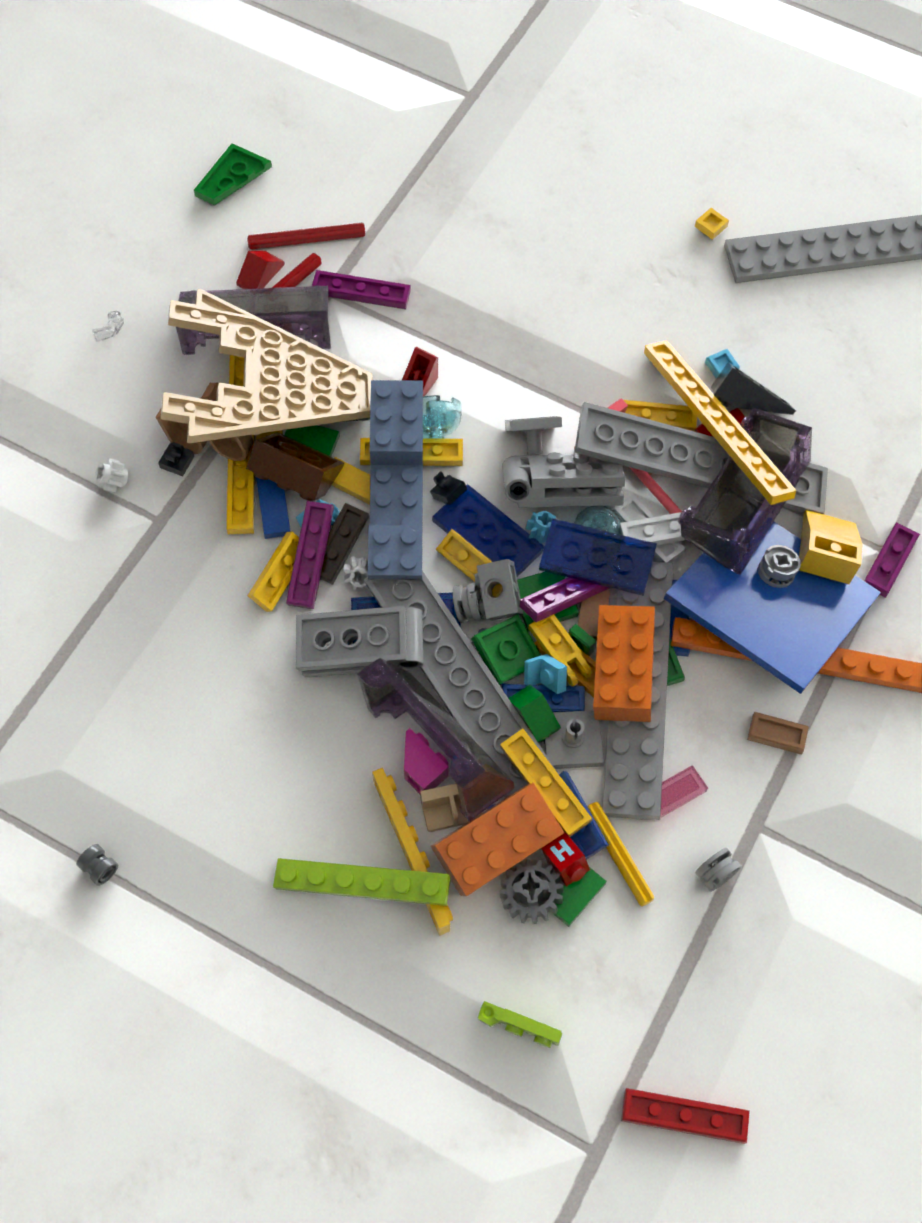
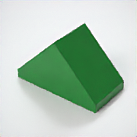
[508,685,561,743]

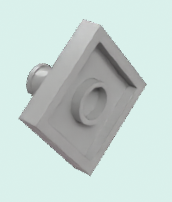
[505,416,562,455]
[544,711,604,769]

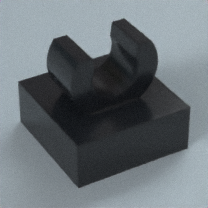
[158,442,195,477]
[430,471,467,505]

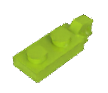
[478,1001,562,1048]

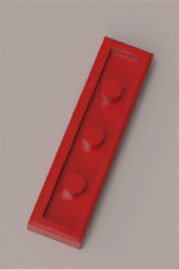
[621,1088,750,1144]

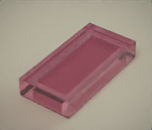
[660,765,708,818]

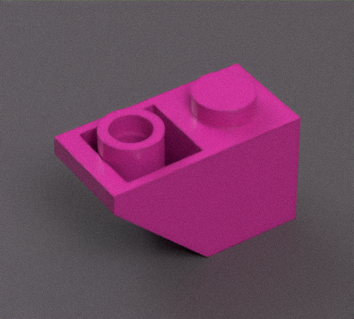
[404,728,449,794]

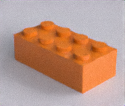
[593,605,655,722]
[430,783,564,896]

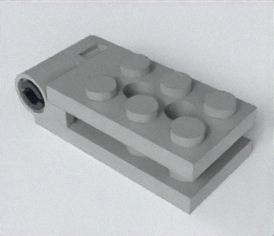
[502,452,625,507]
[296,606,423,677]

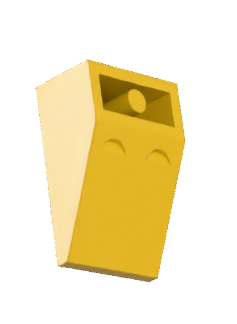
[799,510,863,584]

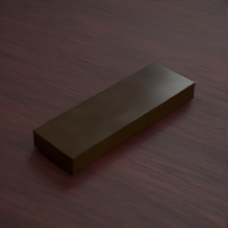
[320,503,370,585]

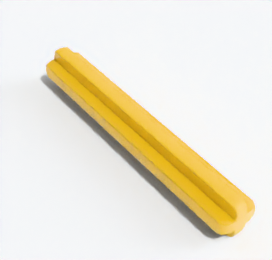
[587,802,654,906]

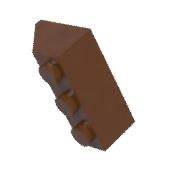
[246,432,344,501]

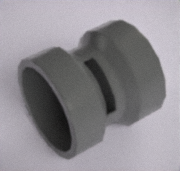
[76,844,119,886]

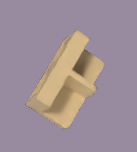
[420,779,482,832]

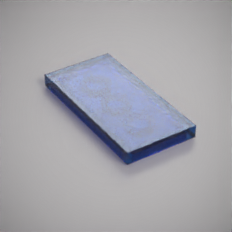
[432,484,545,577]
[539,519,657,596]

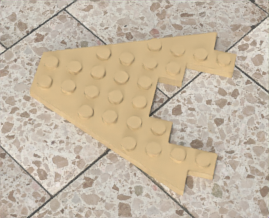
[161,289,373,443]

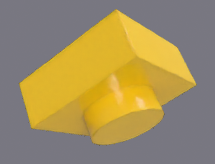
[695,208,729,240]

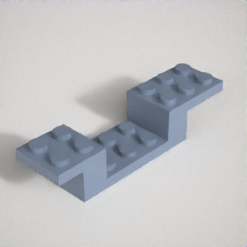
[368,380,423,579]

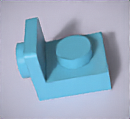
[524,654,567,694]

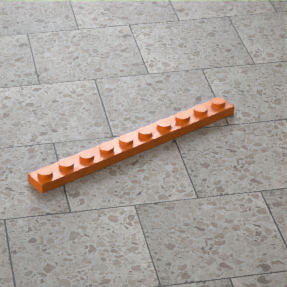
[670,617,922,693]

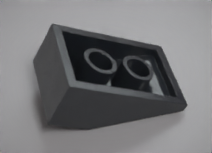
[711,362,796,415]

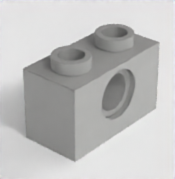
[475,559,523,621]

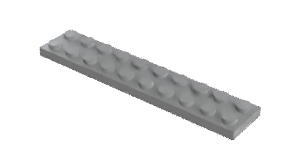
[724,215,922,283]
[574,402,828,514]
[603,561,673,820]
[365,571,559,798]

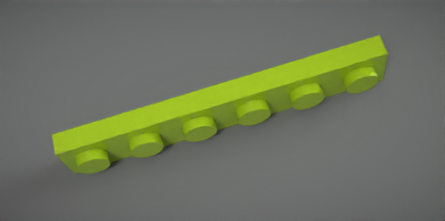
[273,858,451,906]

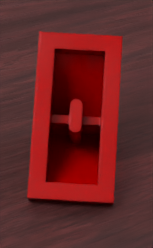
[236,251,285,296]
[402,347,438,398]

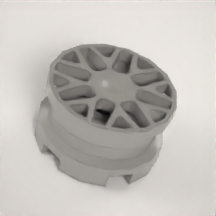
[758,545,801,588]
[453,582,483,623]
[695,848,742,892]

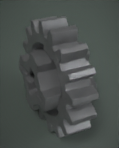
[499,859,564,924]

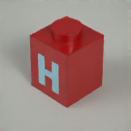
[541,832,590,887]

